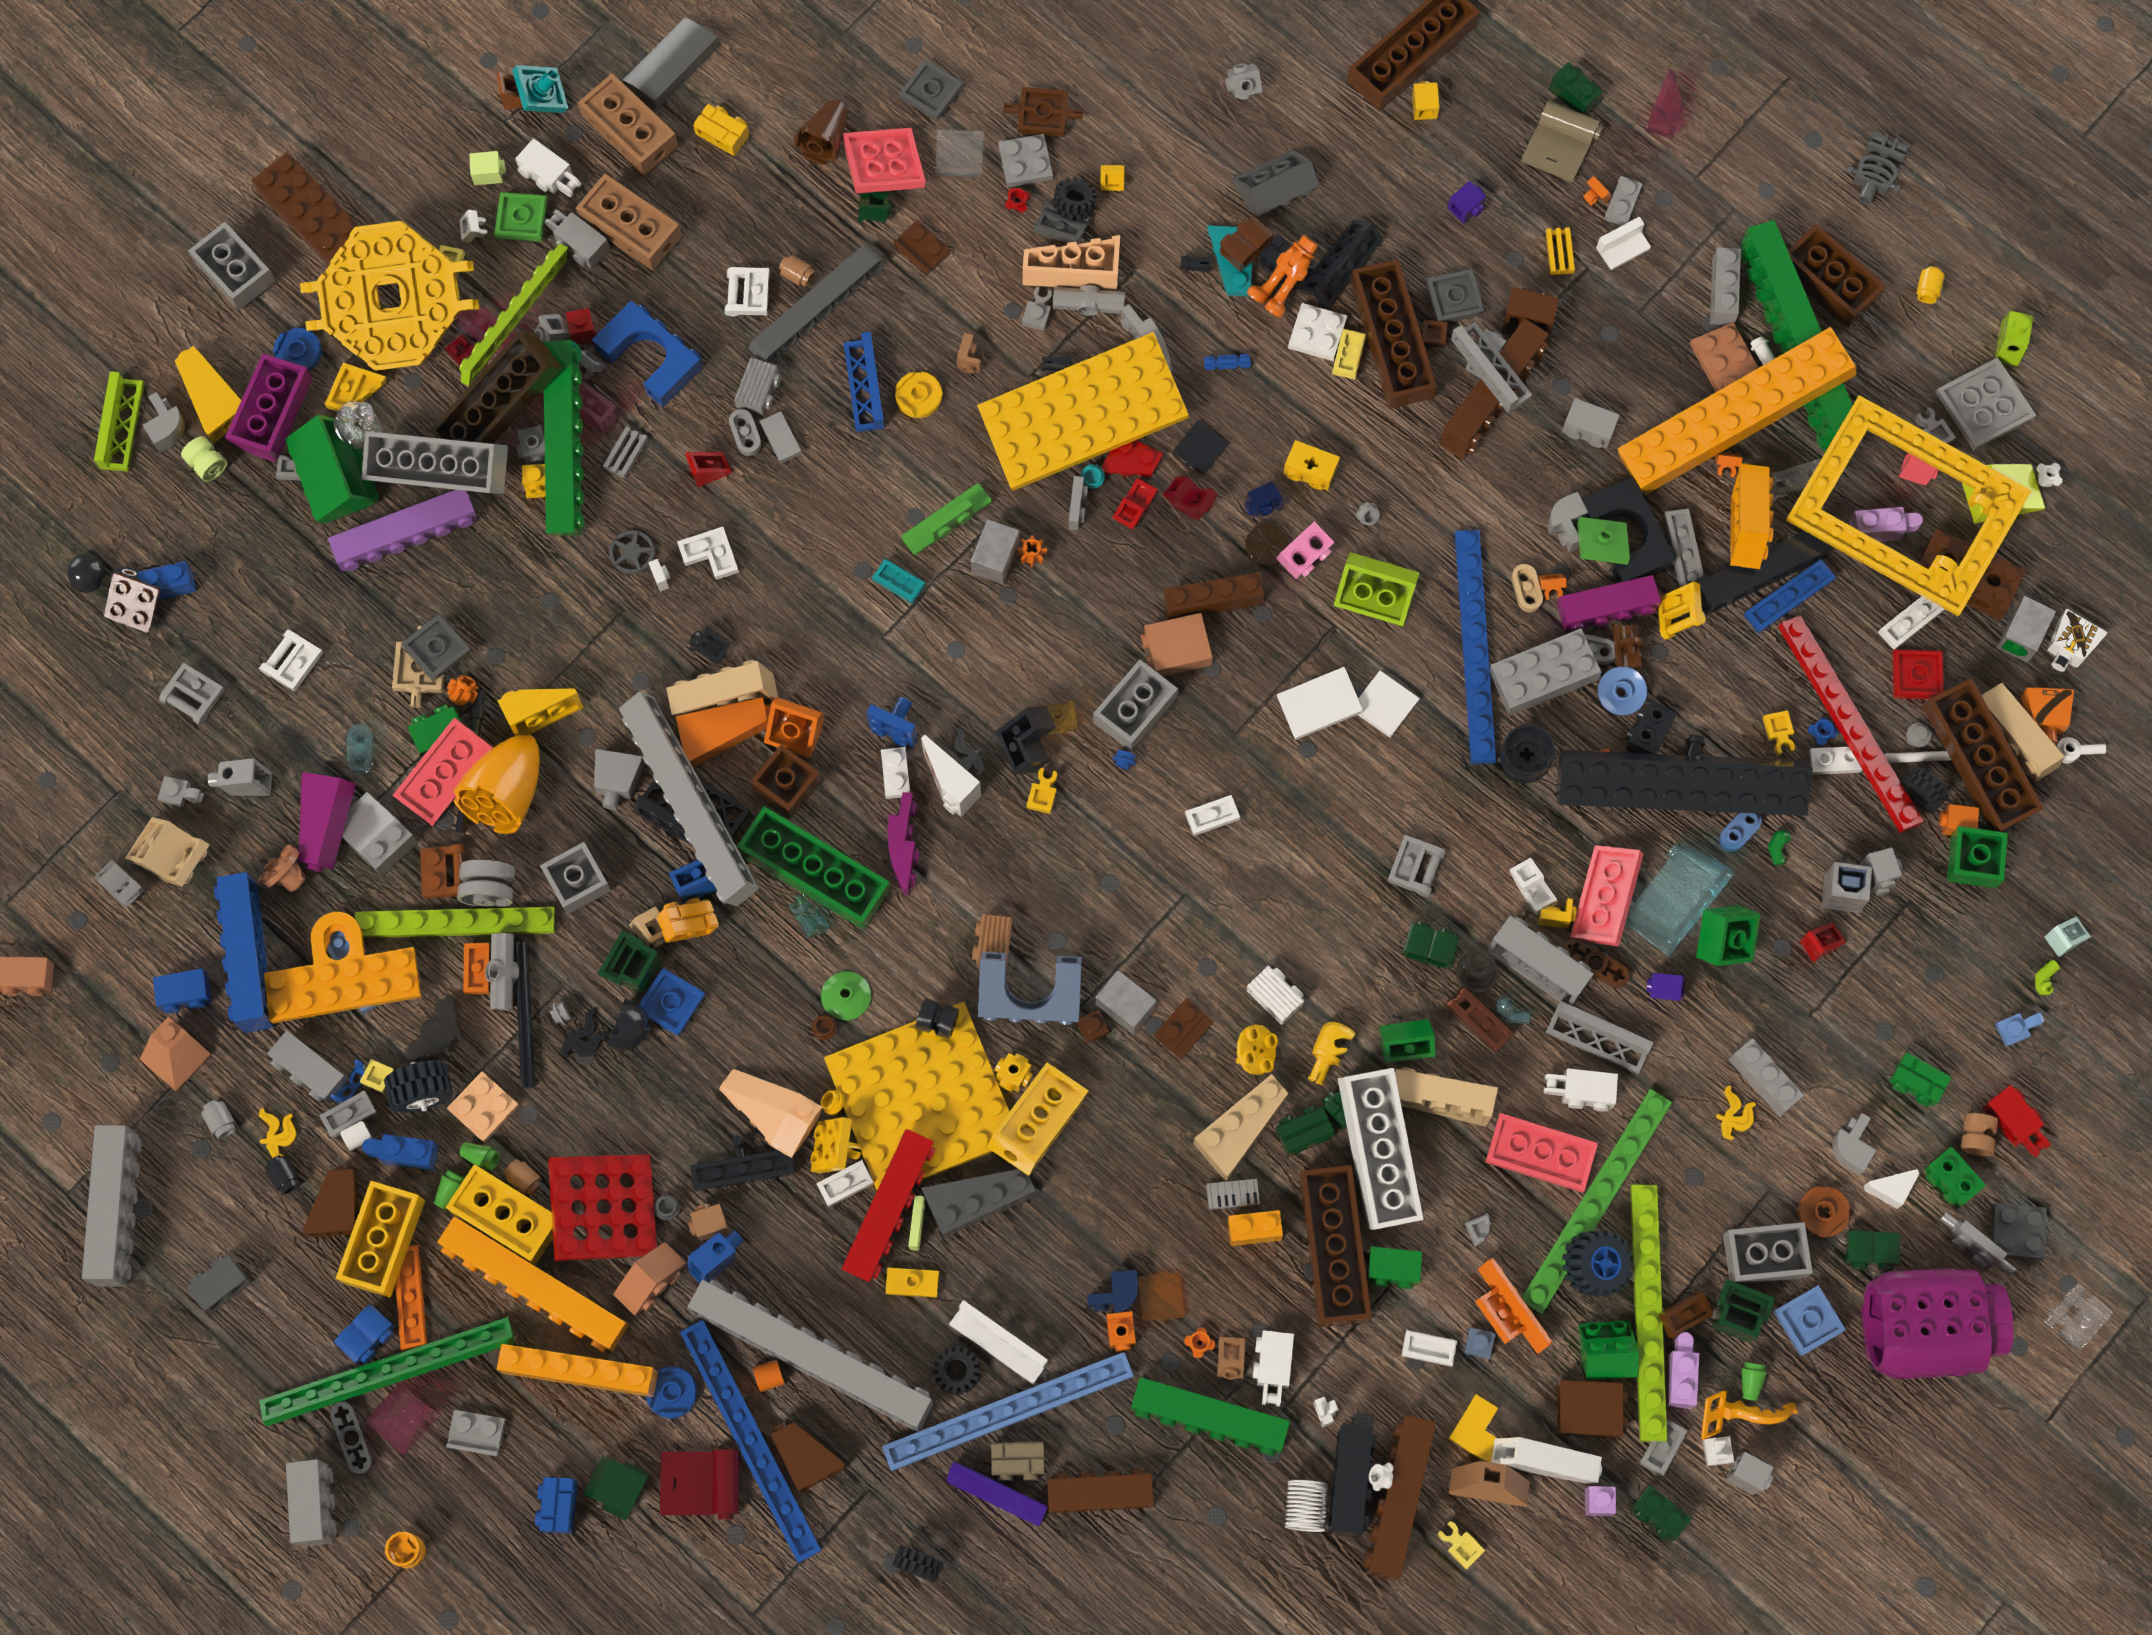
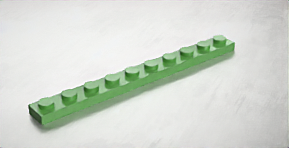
[1522,1089,1672,1316]

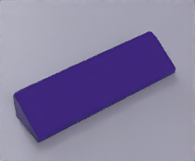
[947,1462,1048,1526]

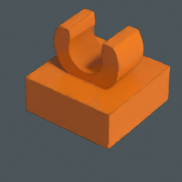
[1583,176,1612,206]
[1714,452,1742,477]
[1538,573,1567,600]

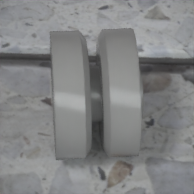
[457,860,515,908]

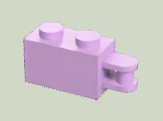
[1849,507,1923,542]
[1666,1332,1699,1409]

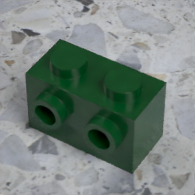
[1549,62,1602,115]
[1630,1485,1692,1542]

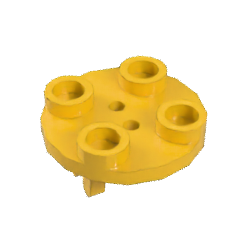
[1236,1024,1278,1075]

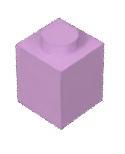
[1585,1486,1616,1516]

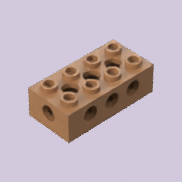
[578,73,678,176]
[576,174,682,271]

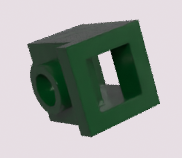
[858,191,893,223]

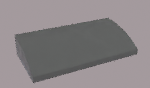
[622,17,719,109]

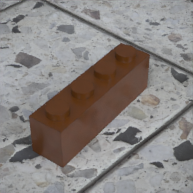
[1163,572,1264,620]
[1047,1469,1154,1514]

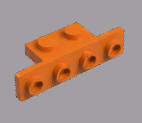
[1475,1258,1552,1354]

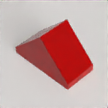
[685,452,732,487]
[1800,922,1846,963]

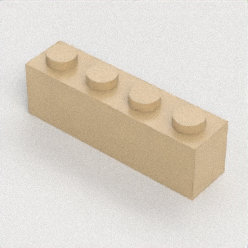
[1982,683,2065,782]

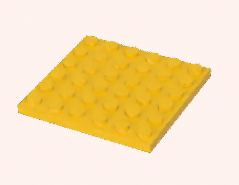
[824,1002,1009,1190]

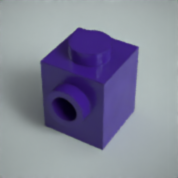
[1447,181,1486,224]
[1647,973,1686,1001]

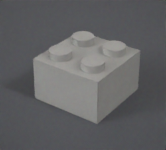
[540,842,611,915]

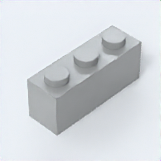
[1710,247,1741,325]
[267,1030,349,1104]
[1729,1038,1804,1117]

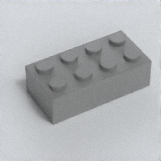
[1490,629,1601,716]
[1488,916,1593,1006]

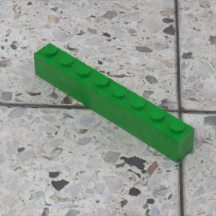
[543,340,584,537]

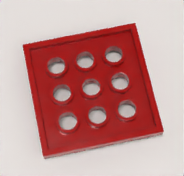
[548,1154,657,1261]

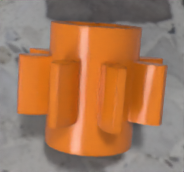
[1017,535,1047,568]
[447,675,478,706]

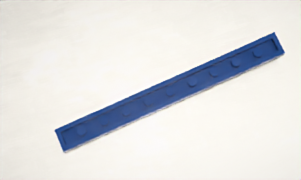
[1454,530,1496,764]
[680,1320,822,1564]

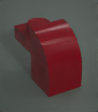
[1162,476,1218,520]

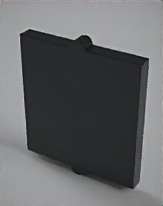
[1173,420,1229,475]

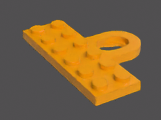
[264,912,421,1024]

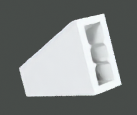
[1491,1437,1602,1484]

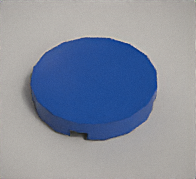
[273,327,322,371]
[646,1366,698,1419]

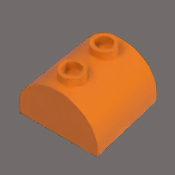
[764,697,824,758]

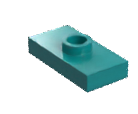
[872,558,926,604]

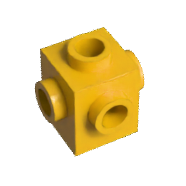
[995,1053,1033,1092]

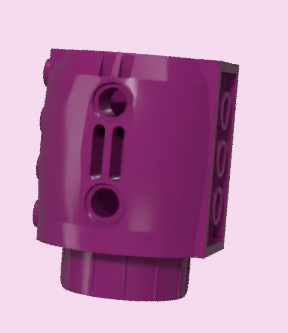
[1860,1269,2013,1379]

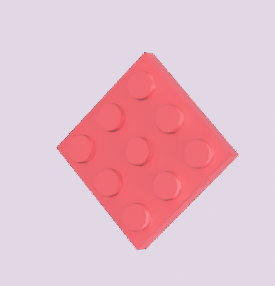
[842,128,926,193]

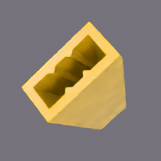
[174,346,241,444]

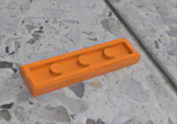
[395,1245,428,1351]

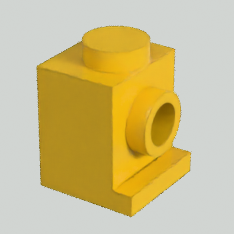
[522,464,545,498]

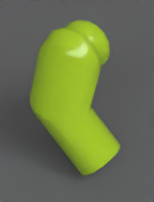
[2035,960,2060,995]

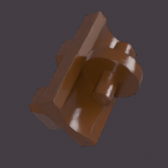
[1612,624,1642,669]

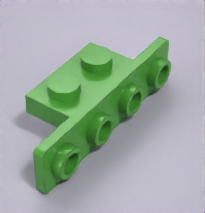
[901,483,992,555]

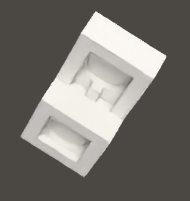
[1510,858,1557,916]

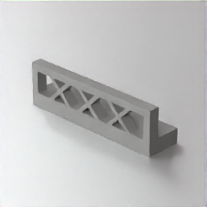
[1451,322,1532,413]
[1546,1001,1654,1074]

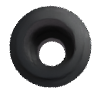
[265,1155,300,1195]

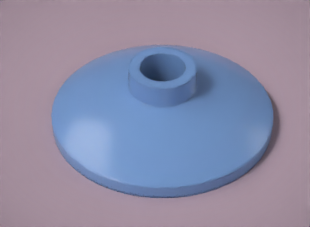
[1598,667,1647,715]

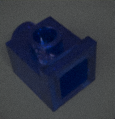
[1244,481,1284,517]

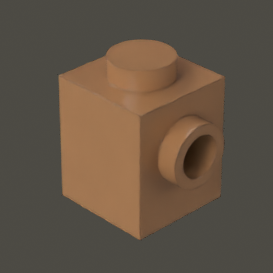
[688,1204,729,1241]

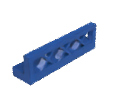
[843,332,884,432]

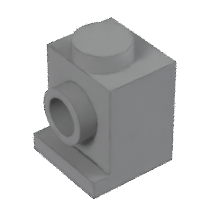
[534,314,569,342]

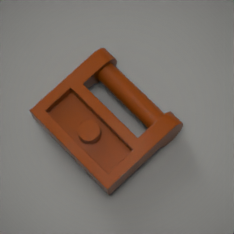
[420,844,465,899]

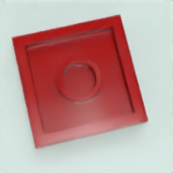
[1892,649,1944,699]

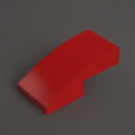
[1112,478,1158,530]

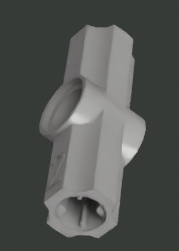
[1053,285,1125,316]
[485,933,519,1010]

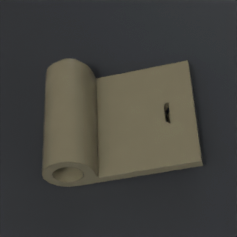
[1521,100,1603,182]

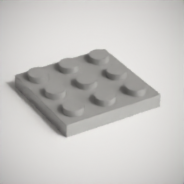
[1935,357,2036,451]

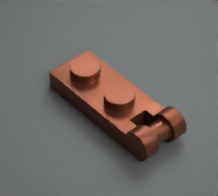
[1445,987,1514,1053]

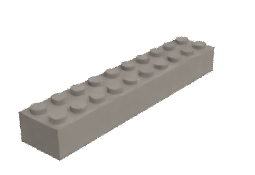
[687,1279,934,1432]

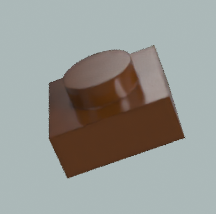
[1422,320,1447,348]
[1076,1009,1109,1044]

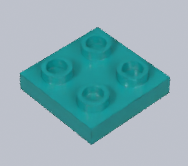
[512,65,568,113]

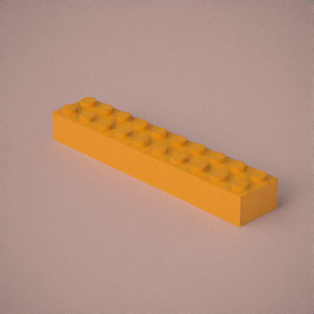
[1617,327,1856,496]

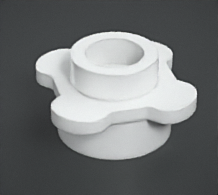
[2036,463,2062,487]
[1369,1463,1393,1491]

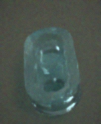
[346,724,374,774]

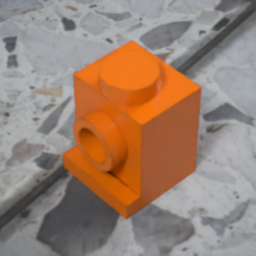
[1106,1311,1136,1352]

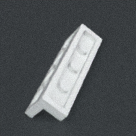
[949,1300,1048,1384]

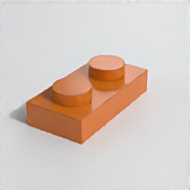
[463,943,491,995]

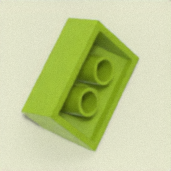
[1333,552,1420,626]

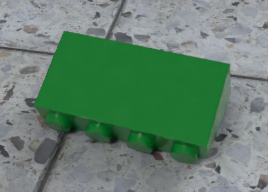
[285,415,379,523]

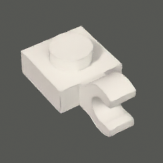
[1313,1397,1339,1428]

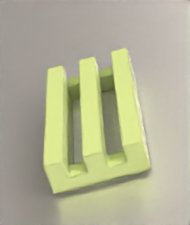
[909,1195,926,1251]

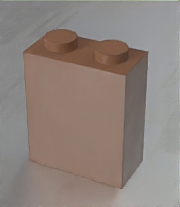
[1140,613,1213,677]

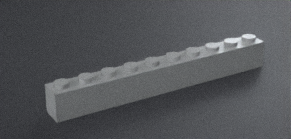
[619,691,759,906]

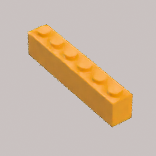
[496,1344,658,1397]

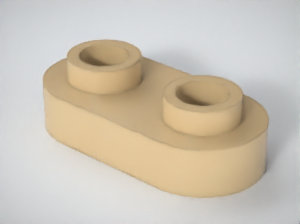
[1511,564,1543,612]

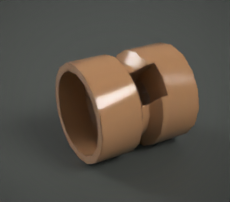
[1960,1113,1998,1156]

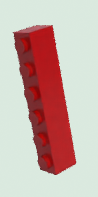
[841,1129,936,1282]

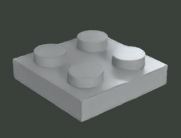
[998,134,1053,188]

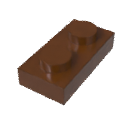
[1659,1291,1713,1338]

